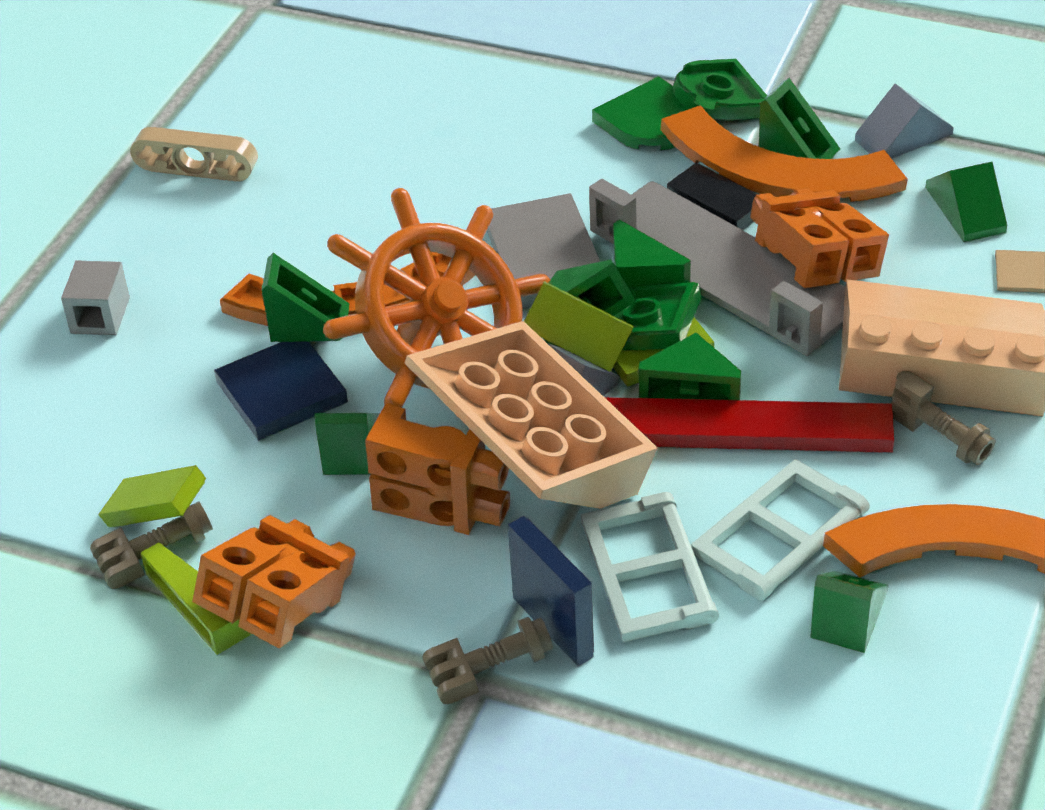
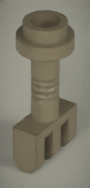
[891,371,996,465]
[90,501,213,589]
[422,616,553,704]

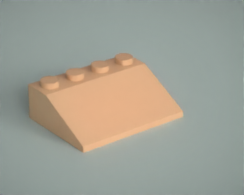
[839,279,1045,417]
[405,321,658,509]

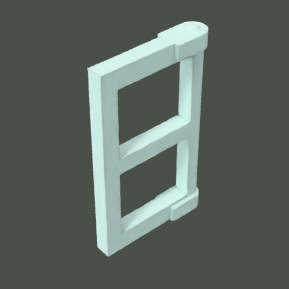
[690,459,870,601]
[581,492,719,643]

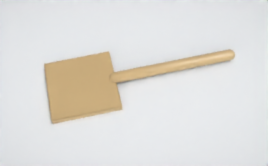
[995,250,1045,293]

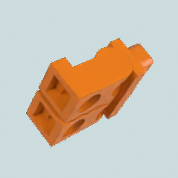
[750,188,889,288]
[365,404,510,535]
[192,515,356,649]

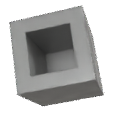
[61,260,130,335]

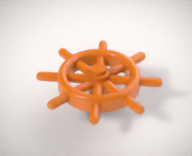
[323,188,550,408]

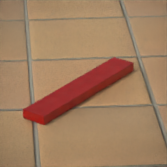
[604,397,894,453]

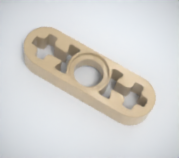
[130,127,258,181]

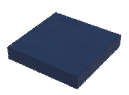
[214,342,348,441]
[507,515,594,667]

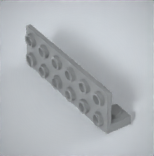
[589,178,845,356]

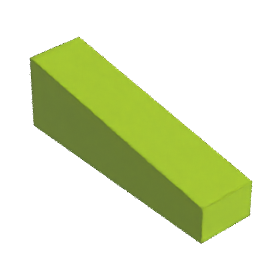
[140,542,252,655]

